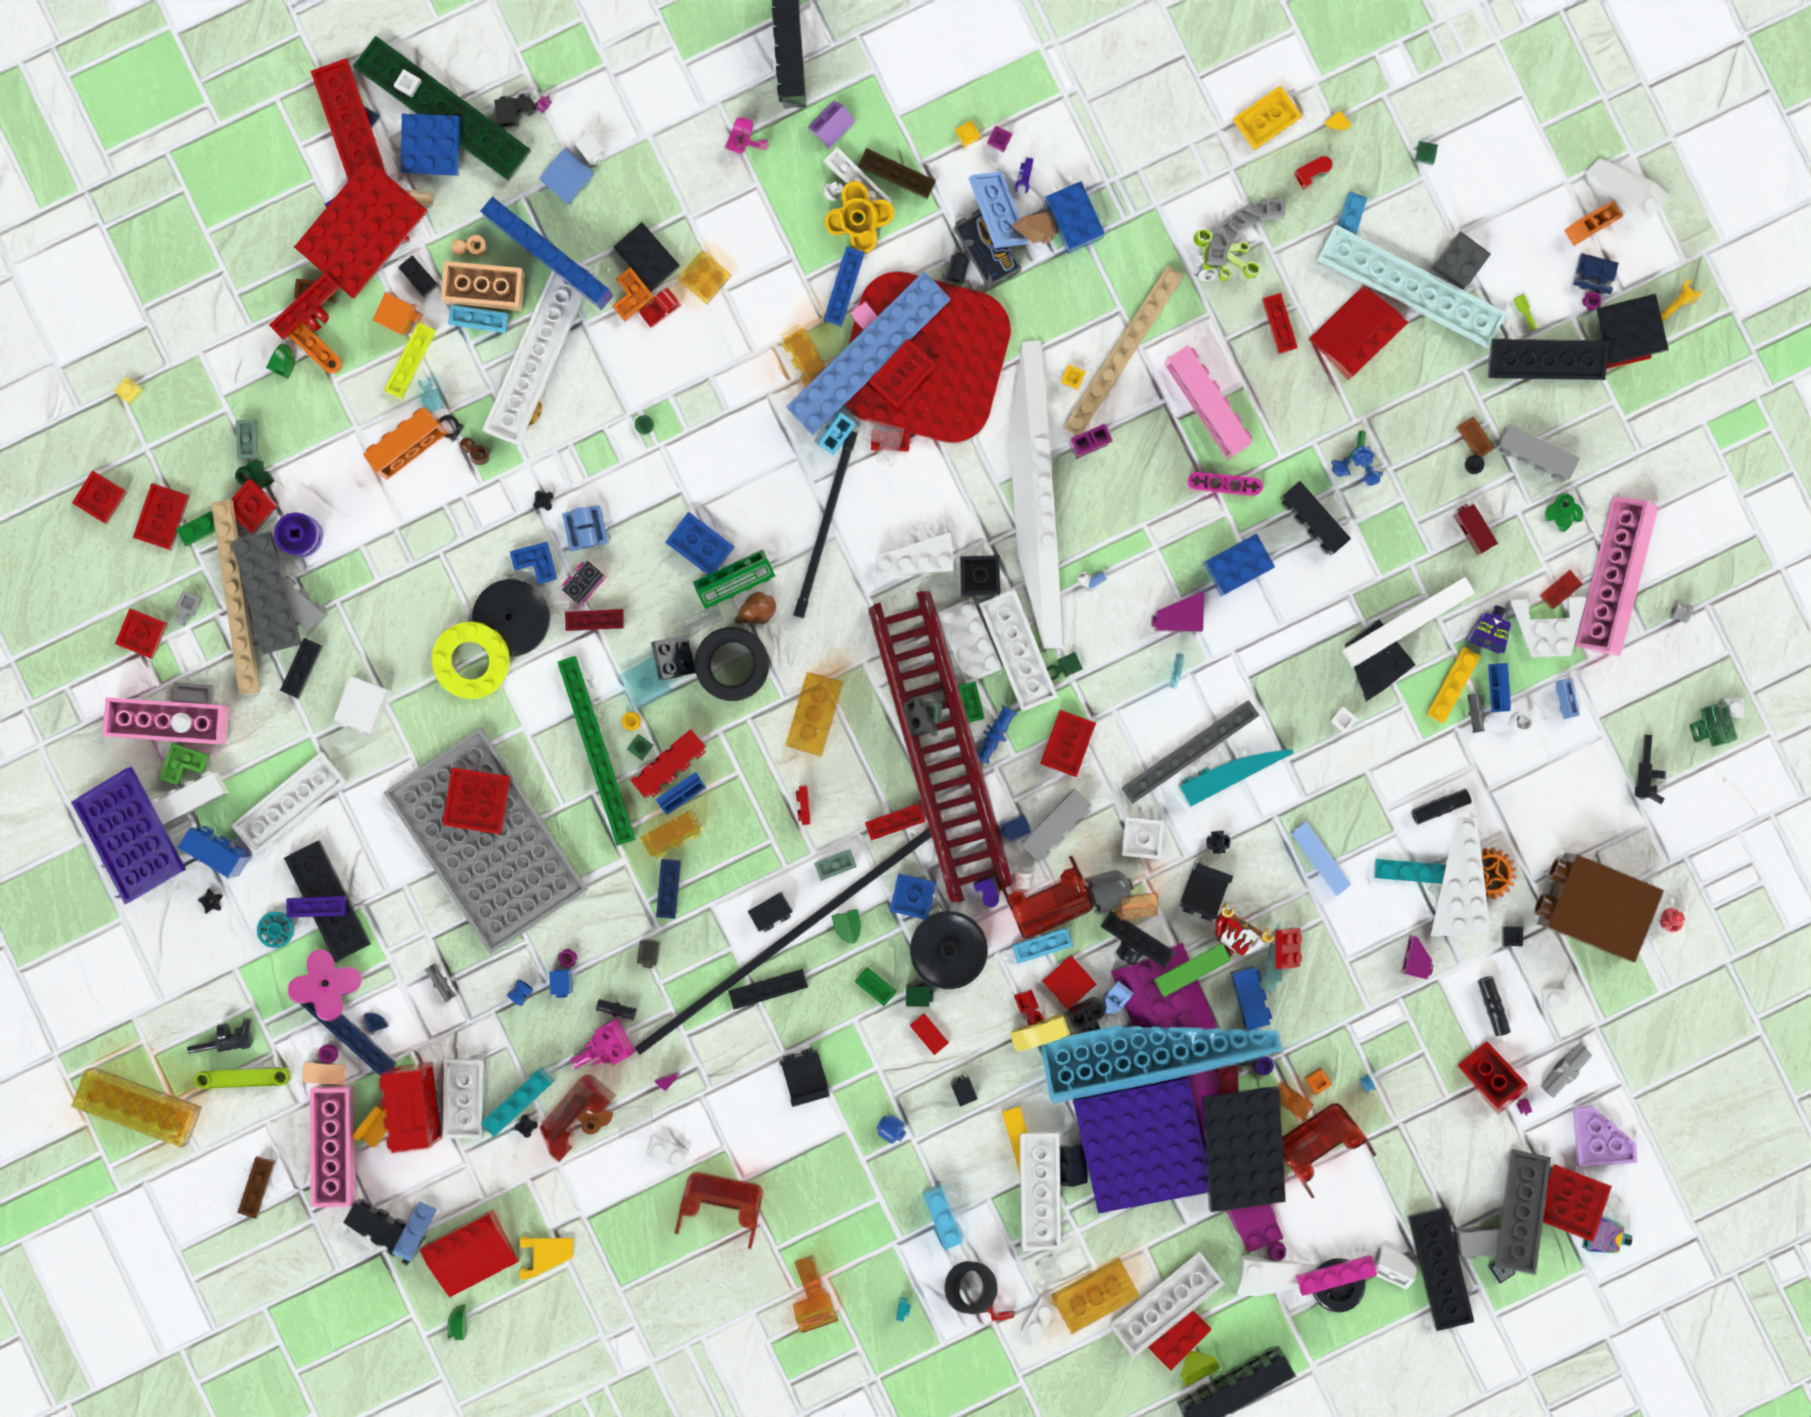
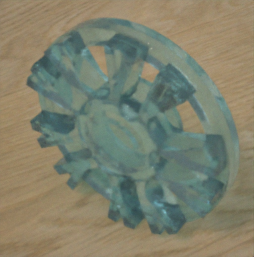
[1169,653,1184,689]

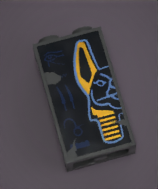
[953,209,1022,291]

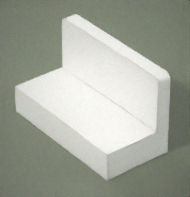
[1375,1246,1418,1289]

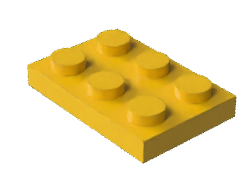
[1232,85,1303,151]

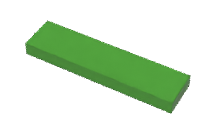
[1154,943,1231,997]

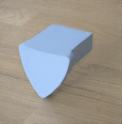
[1103,981,1133,1014]

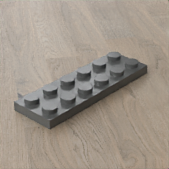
[232,531,302,655]
[1495,1149,1551,1275]

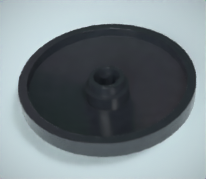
[472,579,551,657]
[910,911,988,989]

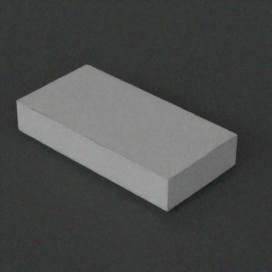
[172,682,215,705]

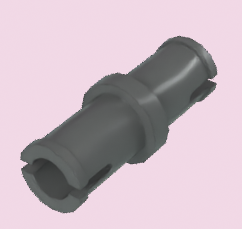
[1467,693,1485,733]
[424,963,456,1002]

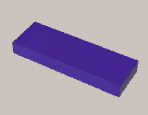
[286,895,347,918]

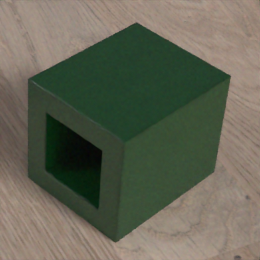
[906,985,933,1007]

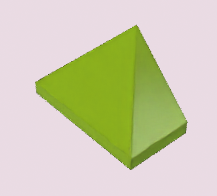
[1180,1351,1221,1387]

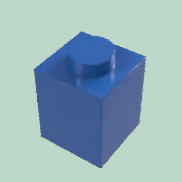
[549,969,573,998]

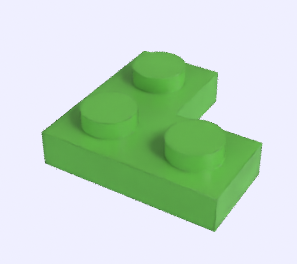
[159,742,210,785]

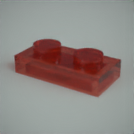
[1539,570,1583,610]

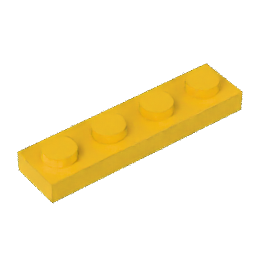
[1425,647,1481,724]

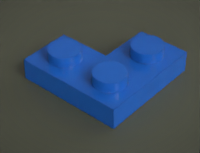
[509,542,558,584]

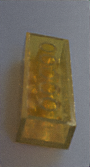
[71,1067,202,1147]

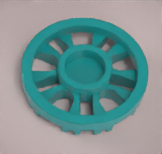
[257,911,294,948]

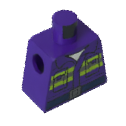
[1465,605,1511,654]

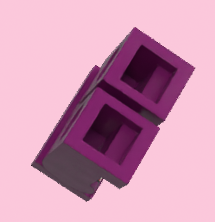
[1069,423,1113,459]

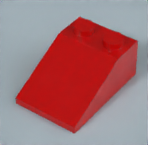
[1457,1041,1528,1115]

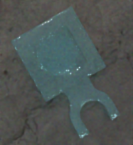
[418,377,445,413]

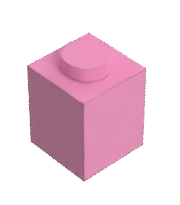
[850,301,877,330]

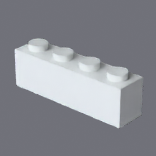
[151,771,229,827]

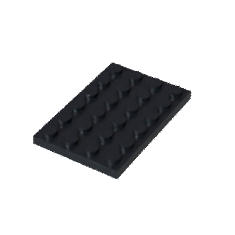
[1202,1086,1286,1213]

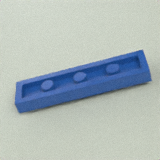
[823,246,865,327]

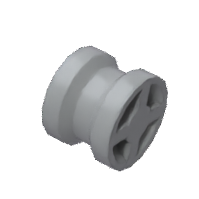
[1670,600,1693,623]

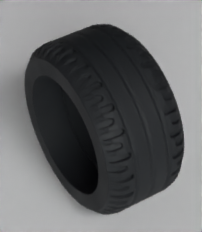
[944,1261,998,1315]

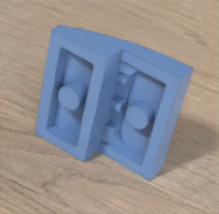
[539,148,595,204]

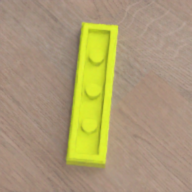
[384,322,437,400]

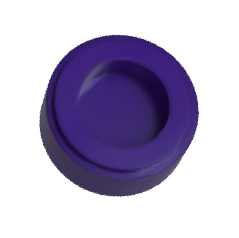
[1253,1055,1274,1075]

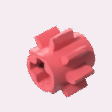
[1659,908,1686,932]

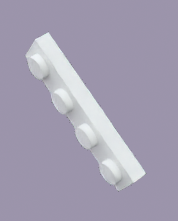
[824,147,892,203]

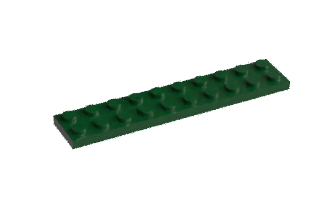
[353,35,531,182]

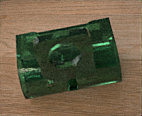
[1689,702,1738,747]

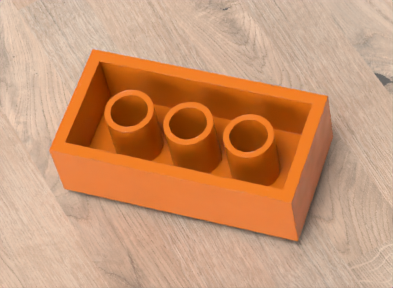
[363,407,448,480]

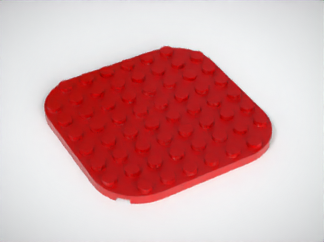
[845,271,1011,444]

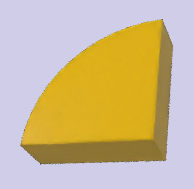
[1324,110,1352,131]

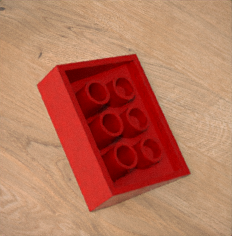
[1309,285,1408,380]
[419,1209,519,1298]

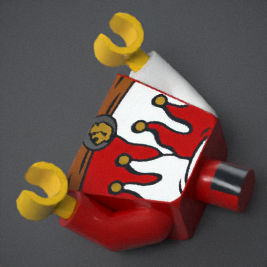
[1215,903,1275,958]

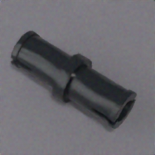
[596,999,637,1020]

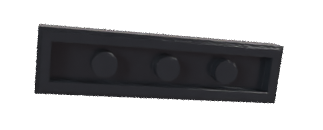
[728,968,808,1010]

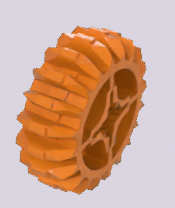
[1481,847,1517,900]

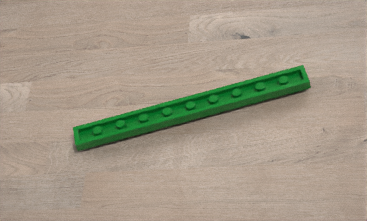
[557,655,636,846]

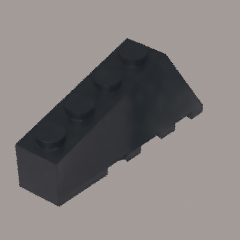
[343,1199,426,1266]

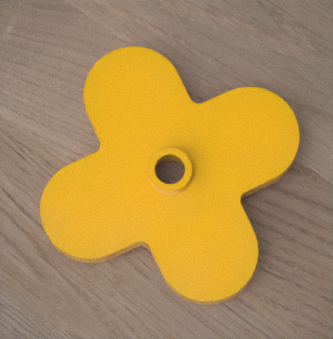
[824,181,895,253]

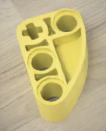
[1009,1013,1070,1051]

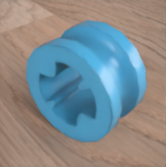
[1359,1074,1376,1094]

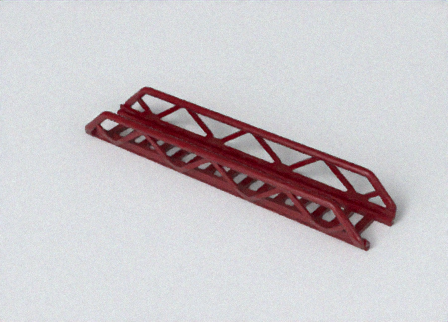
[868,591,1013,903]

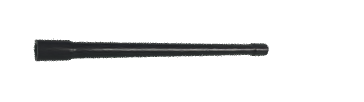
[793,431,858,619]

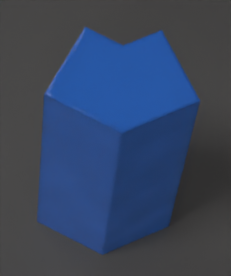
[1488,663,1511,712]
[656,772,706,815]

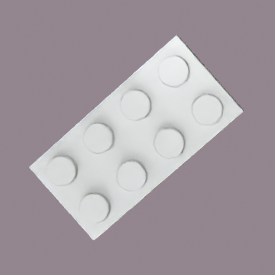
[937,598,1003,683]
[443,1059,484,1139]

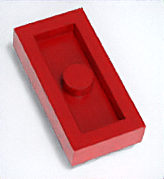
[796,785,811,825]

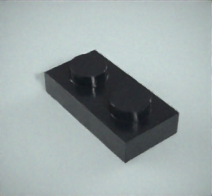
[398,255,439,298]

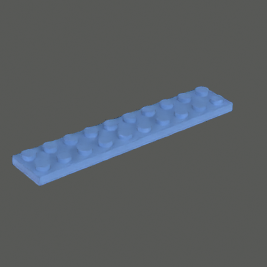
[786,271,951,435]

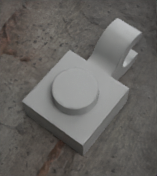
[174,590,203,627]

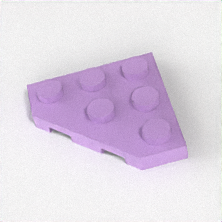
[1573,1106,1638,1167]

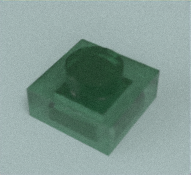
[1414,141,1438,166]
[627,734,654,761]

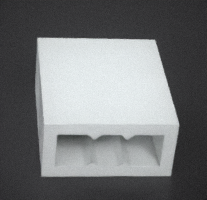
[333,676,391,736]

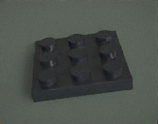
[1596,293,1669,365]

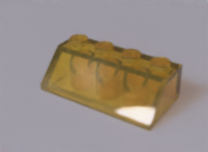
[785,672,844,757]
[1051,1257,1140,1334]

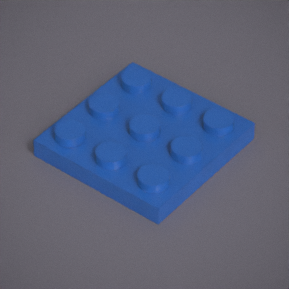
[400,114,460,176]

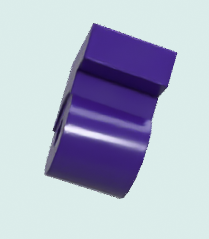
[973,877,999,908]

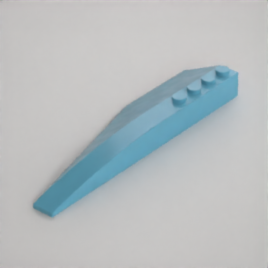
[1041,1026,1282,1103]

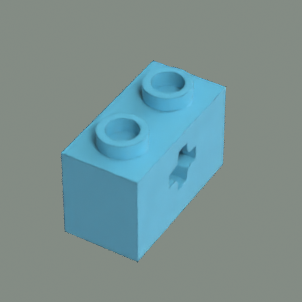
[814,411,856,455]

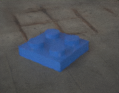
[889,873,936,919]

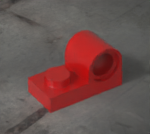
[639,288,682,329]

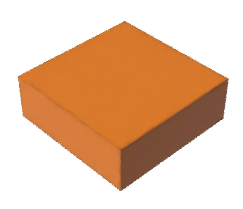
[1305,1067,1332,1095]

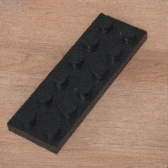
[1488,338,1609,380]
[284,840,372,962]
[1407,1206,1475,1331]

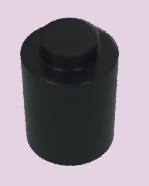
[946,253,970,283]

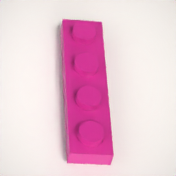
[1296,1255,1377,1296]

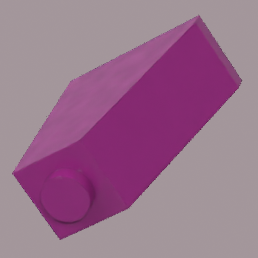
[1151,592,1204,632]

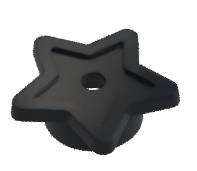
[198,888,223,914]

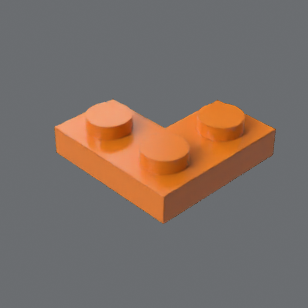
[612,267,654,322]

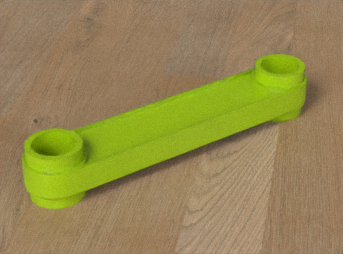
[194,1067,292,1089]

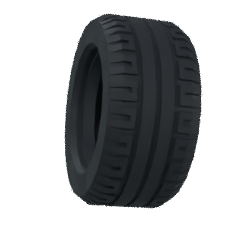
[694,627,770,701]

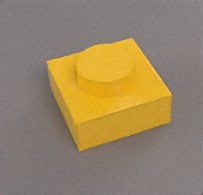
[955,120,981,148]
[1060,364,1086,390]

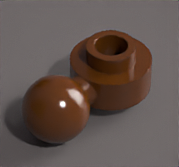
[459,437,490,465]

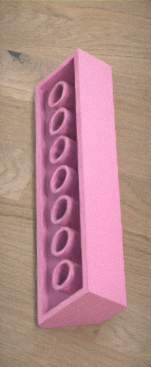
[1575,497,1659,657]

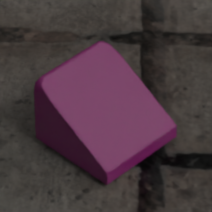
[654,1072,679,1091]

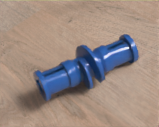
[977,705,1017,764]

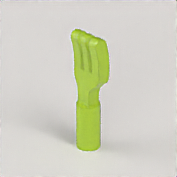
[1513,294,1538,332]

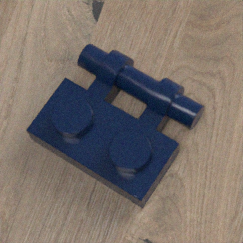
[1573,253,1619,295]

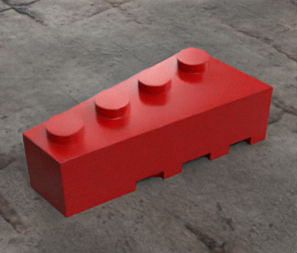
[630,729,707,798]

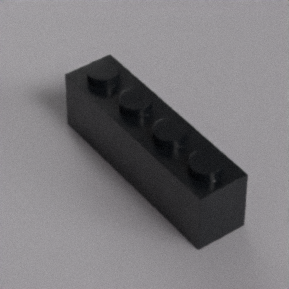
[1280,481,1351,556]

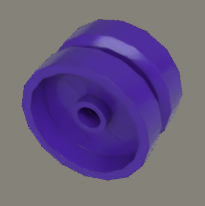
[274,512,324,557]

